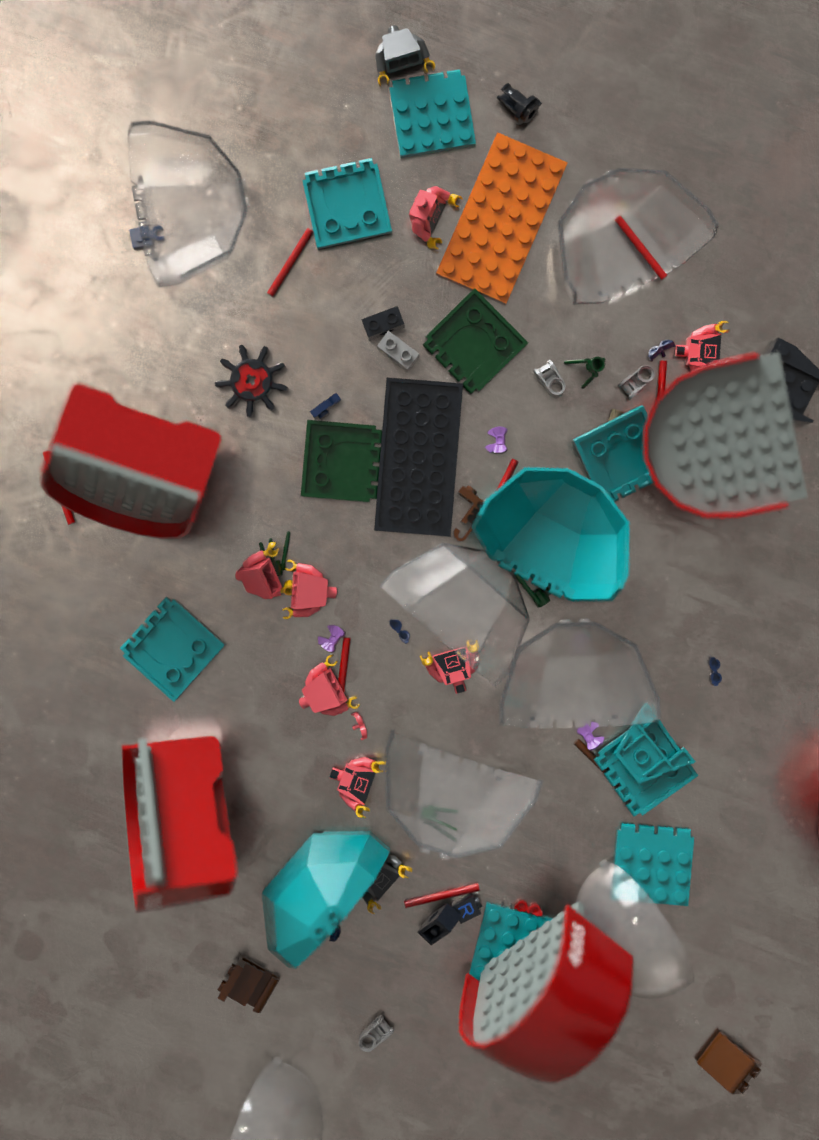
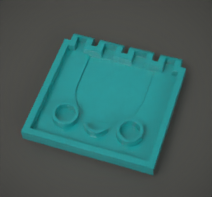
[389,69,476,158]
[302,158,392,249]
[573,405,653,502]
[120,597,226,702]
[594,718,698,817]
[611,823,694,906]
[469,902,553,980]

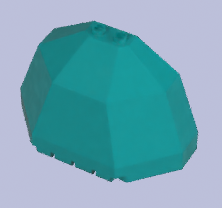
[471,467,630,602]
[261,831,390,969]

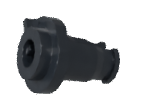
[497,83,542,125]

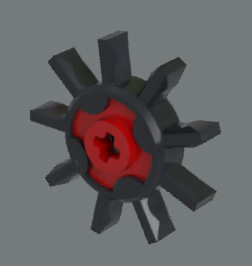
[215,345,288,418]

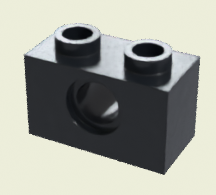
[361,306,405,341]
[417,903,461,945]

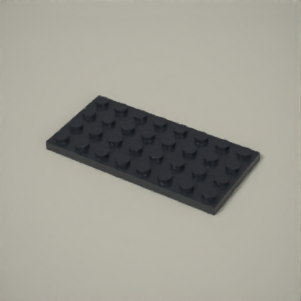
[374,377,463,537]

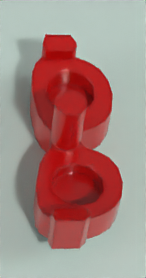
[514,900,543,916]

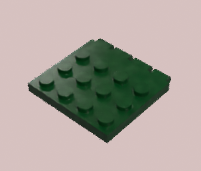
[423,288,528,394]
[301,420,382,502]

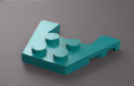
[614,702,696,784]

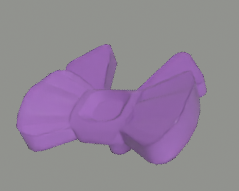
[485,426,508,453]
[318,625,345,653]
[577,722,604,751]

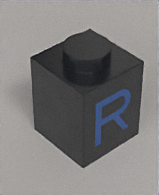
[452,893,483,924]

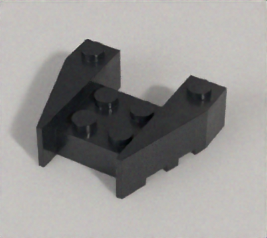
[766,338,819,425]

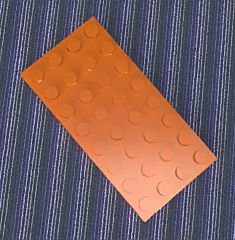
[436,132,568,305]

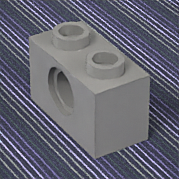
[377,331,419,372]

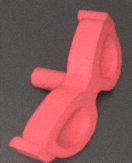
[351,712,367,740]

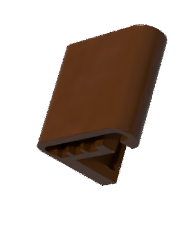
[453,485,485,542]
[217,956,280,1013]
[697,1032,762,1095]

